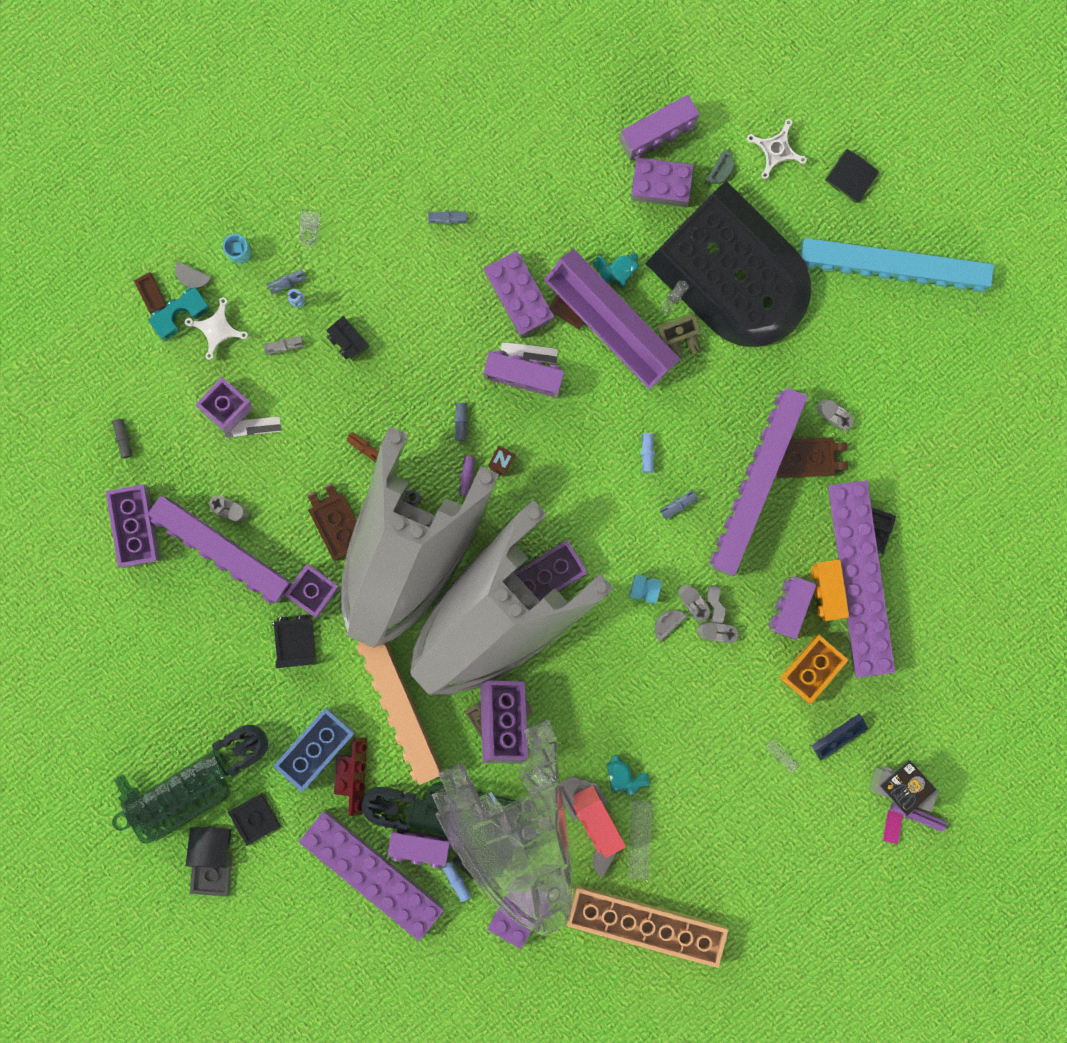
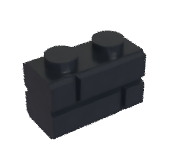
[326,316,370,361]

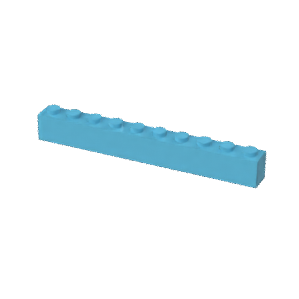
[800,238,994,292]

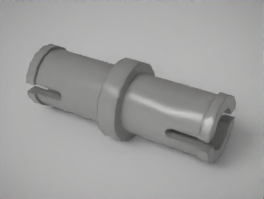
[263,335,304,356]

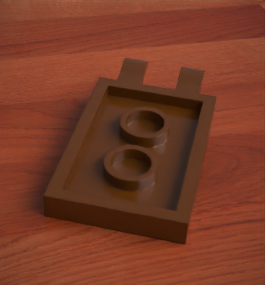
[776,437,848,478]
[307,484,357,561]

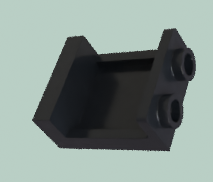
[272,615,317,668]

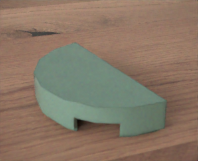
[705,149,734,184]

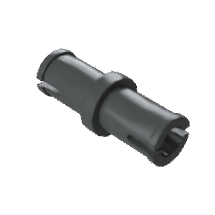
[112,419,133,459]

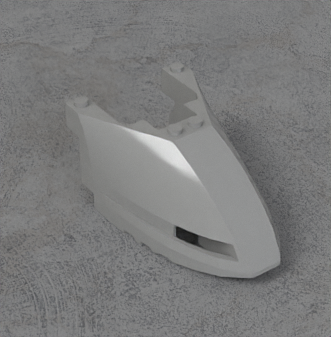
[341,426,499,648]
[410,500,614,695]

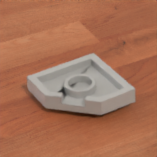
[555,776,607,820]

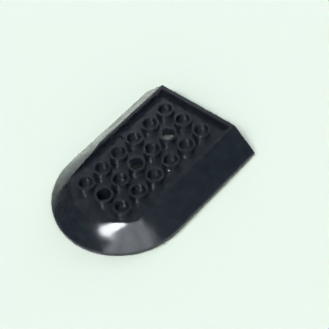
[645,181,811,347]

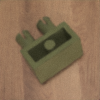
[656,312,702,359]

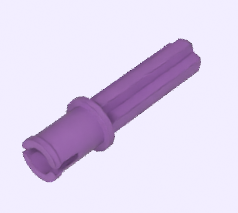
[890,801,947,832]

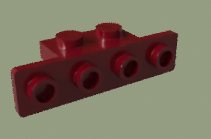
[334,737,368,816]

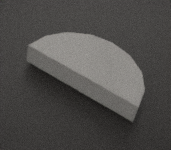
[175,261,212,289]
[654,610,688,642]
[593,850,617,878]

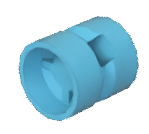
[223,234,252,264]
[629,574,662,604]

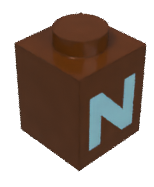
[488,446,516,477]

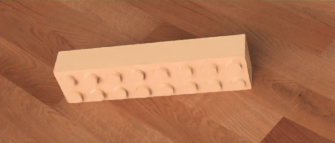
[356,641,443,785]
[566,885,728,968]

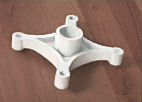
[747,119,807,180]
[185,297,249,361]

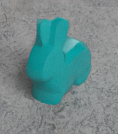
[593,252,639,288]
[607,755,650,796]

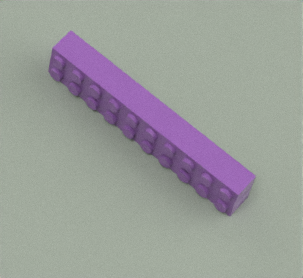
[709,387,808,577]
[827,480,895,678]

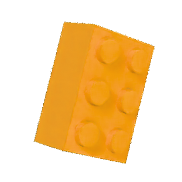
[810,560,849,621]
[778,634,848,704]

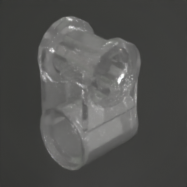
[298,209,321,248]

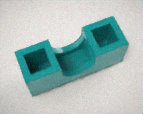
[148,287,211,341]

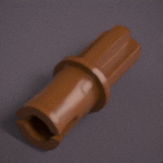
[346,432,379,463]

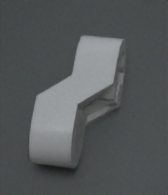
[817,399,854,430]
[209,496,249,522]
[678,585,710,621]
[706,585,726,624]
[697,622,738,643]

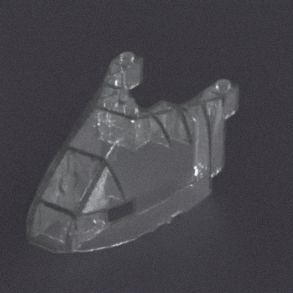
[431,720,574,936]

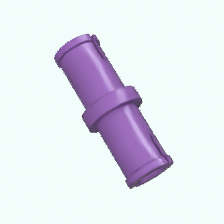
[458,456,476,495]

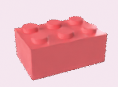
[572,785,626,858]

